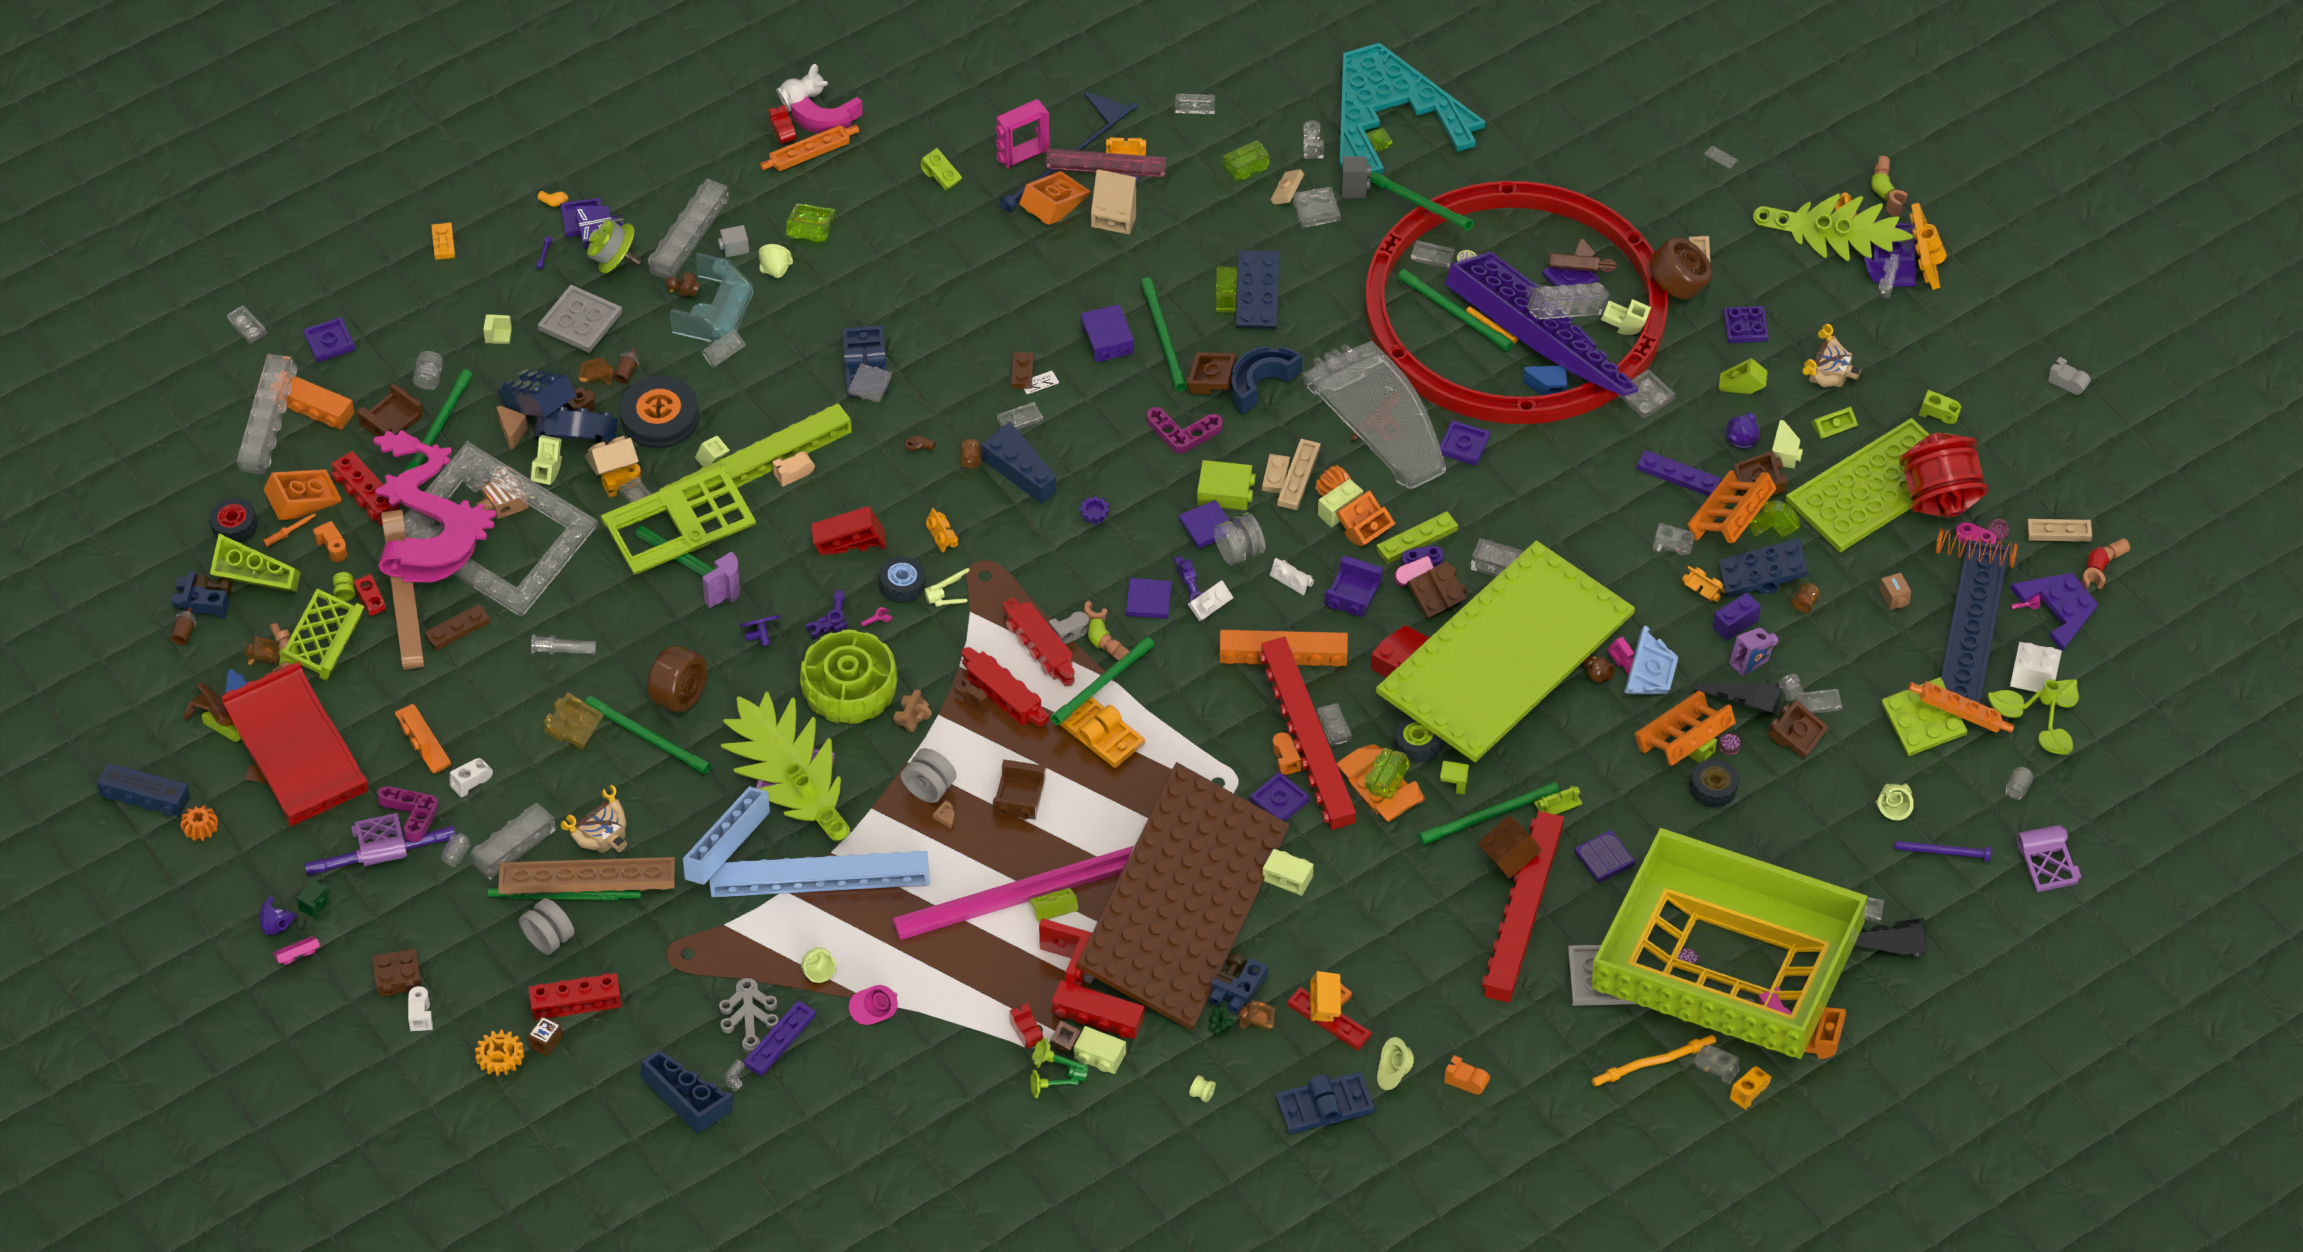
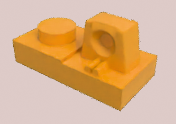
[431,223,455,260]

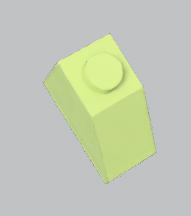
[1772,420,1803,469]

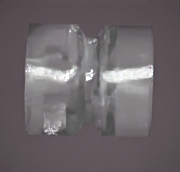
[413,351,443,390]

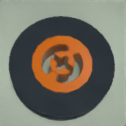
[620,376,699,448]

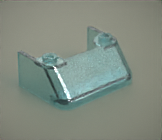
[670,253,754,344]

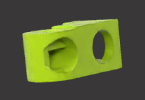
[1919,390,1961,424]

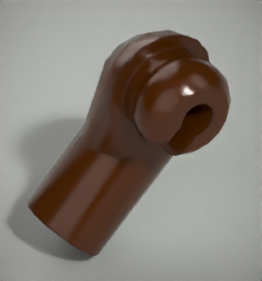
[905,435,936,451]

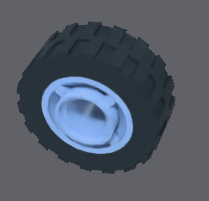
[879,556,925,603]

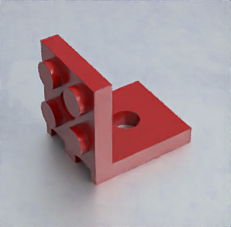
[1039,918,1092,987]

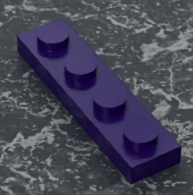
[1637,450,1722,496]
[743,1001,816,1077]

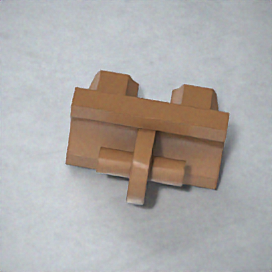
[894,690,932,733]

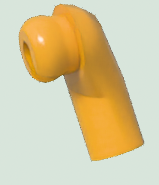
[538,191,569,207]

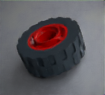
[209,498,258,542]

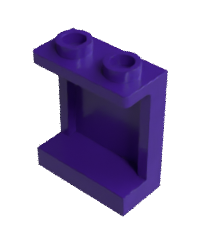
[1081,304,1134,362]
[1325,555,1383,618]

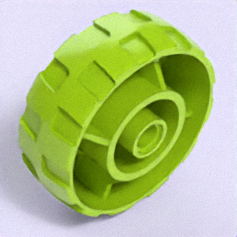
[800,630,898,724]

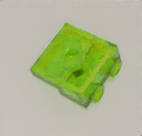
[786,203,835,242]

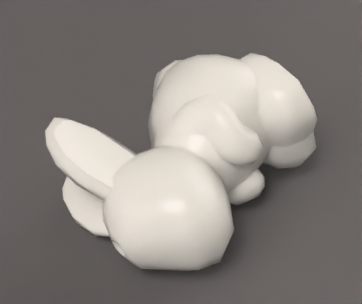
[776,64,828,112]

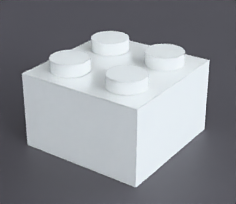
[2010,642,2062,692]

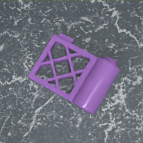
[351,813,407,866]
[2016,825,2081,892]

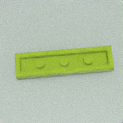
[1376,511,1458,564]

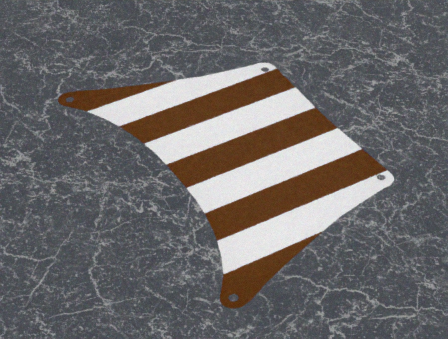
[666,560,1238,1048]

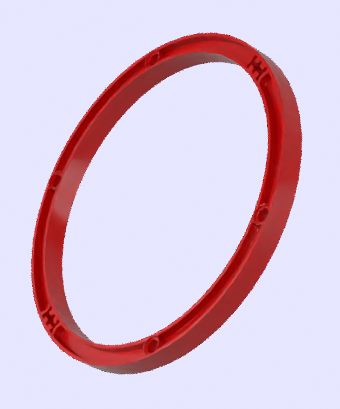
[1365,181,1668,424]

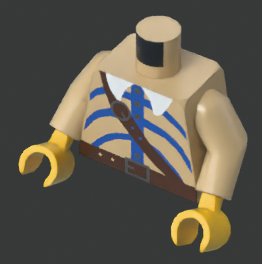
[1803,324,1861,387]
[561,785,627,853]

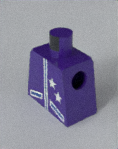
[576,206,624,249]

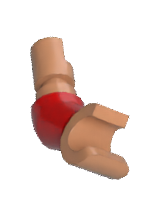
[2080,538,2130,590]

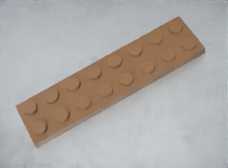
[498,857,675,895]

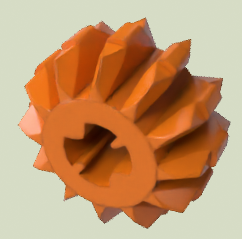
[1315,465,1351,497]
[180,805,218,841]

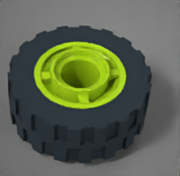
[1395,717,1442,763]

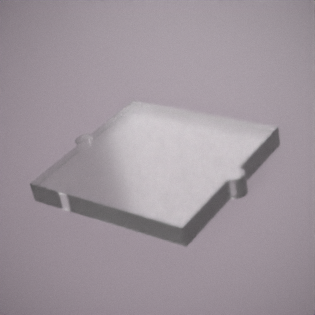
[848,364,892,402]

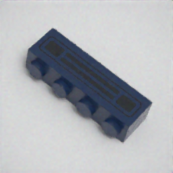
[97,763,190,817]

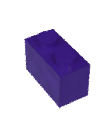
[1713,592,1761,641]

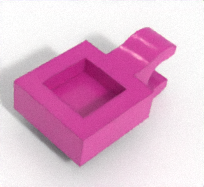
[1607,637,1634,675]

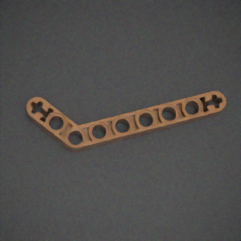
[381,510,424,670]

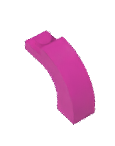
[791,97,863,134]

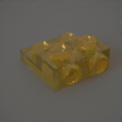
[543,692,604,749]

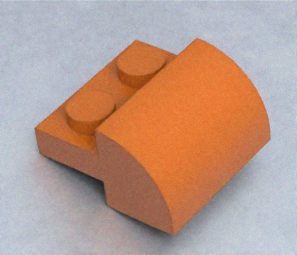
[1336,490,1395,546]
[1805,1007,1846,1059]

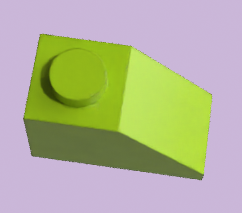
[1719,358,1767,394]

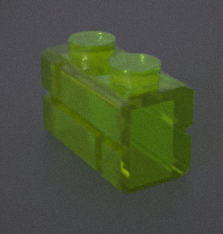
[1223,140,1269,182]
[1365,748,1410,799]

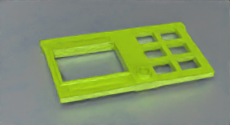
[600,464,756,575]

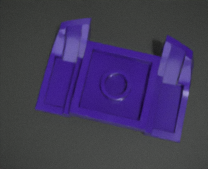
[1864,220,1916,287]

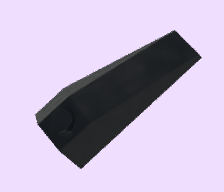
[1692,680,1784,714]
[1855,918,1927,957]

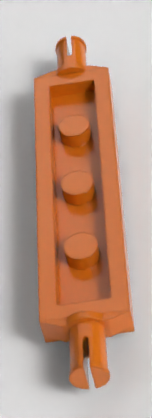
[760,125,859,171]
[1908,681,2014,733]

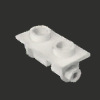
[1270,558,1314,595]

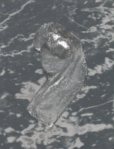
[725,1059,745,1091]

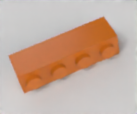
[270,371,355,430]

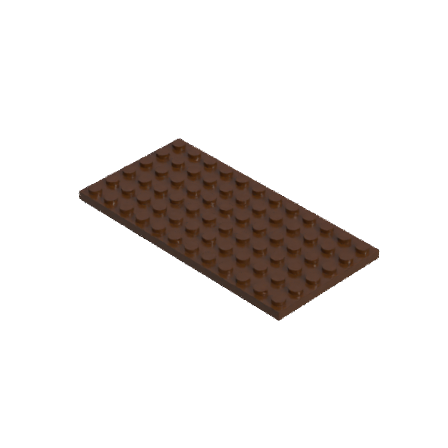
[1075,762,1290,1031]

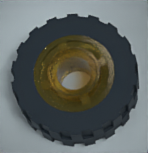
[1690,759,1739,808]

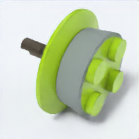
[587,219,641,273]

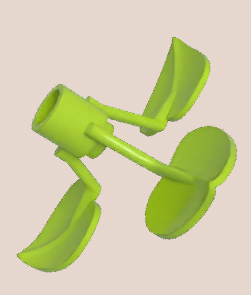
[1988,679,2079,755]

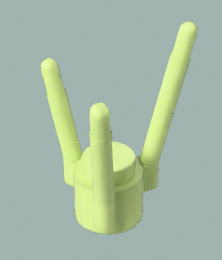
[924,568,969,607]

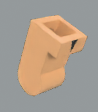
[773,452,815,487]

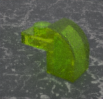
[1216,266,1237,313]
[1750,501,1800,538]

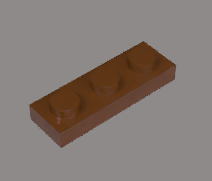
[424,604,490,651]

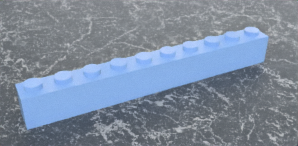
[710,851,929,897]

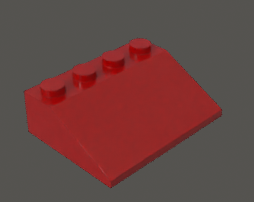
[1371,625,1429,678]

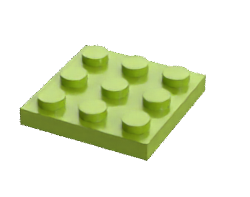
[1881,677,1967,757]

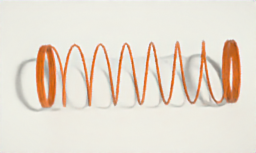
[1935,529,2018,569]

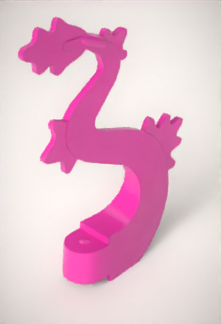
[374,430,496,583]

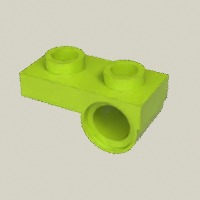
[921,148,962,191]

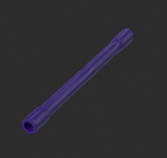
[304,826,456,876]

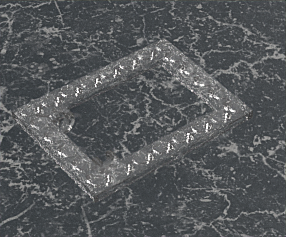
[403,441,598,617]

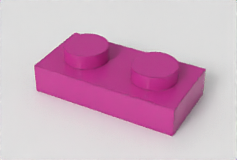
[272,936,320,965]

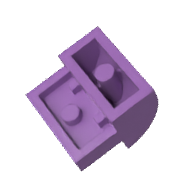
[702,552,740,608]

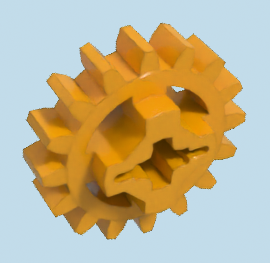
[475,1030,524,1076]

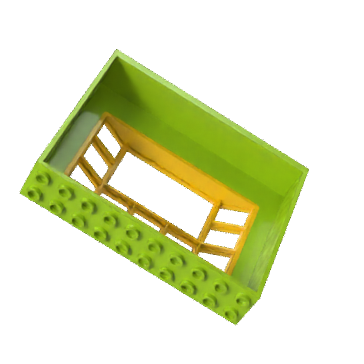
[1592,828,1868,1059]

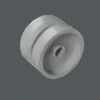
[901,748,957,803]
[519,898,574,955]

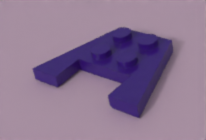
[2010,573,2098,651]

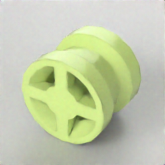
[1189,1075,1216,1103]

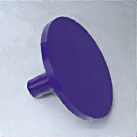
[739,615,781,646]

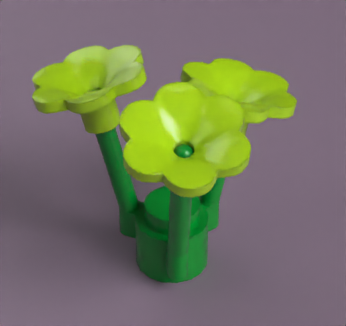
[1030,1038,1088,1098]

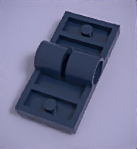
[1236,250,1279,329]
[842,326,888,396]
[1719,538,1809,597]
[1275,1072,1375,1134]

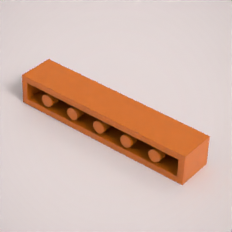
[1220,630,1348,667]

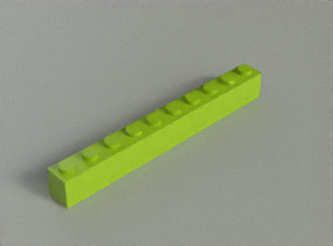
[659,403,852,511]

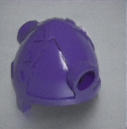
[1726,412,1760,449]
[260,896,297,935]

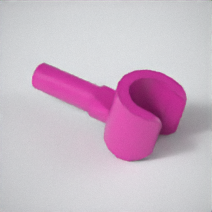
[2011,595,2040,609]
[861,607,892,627]

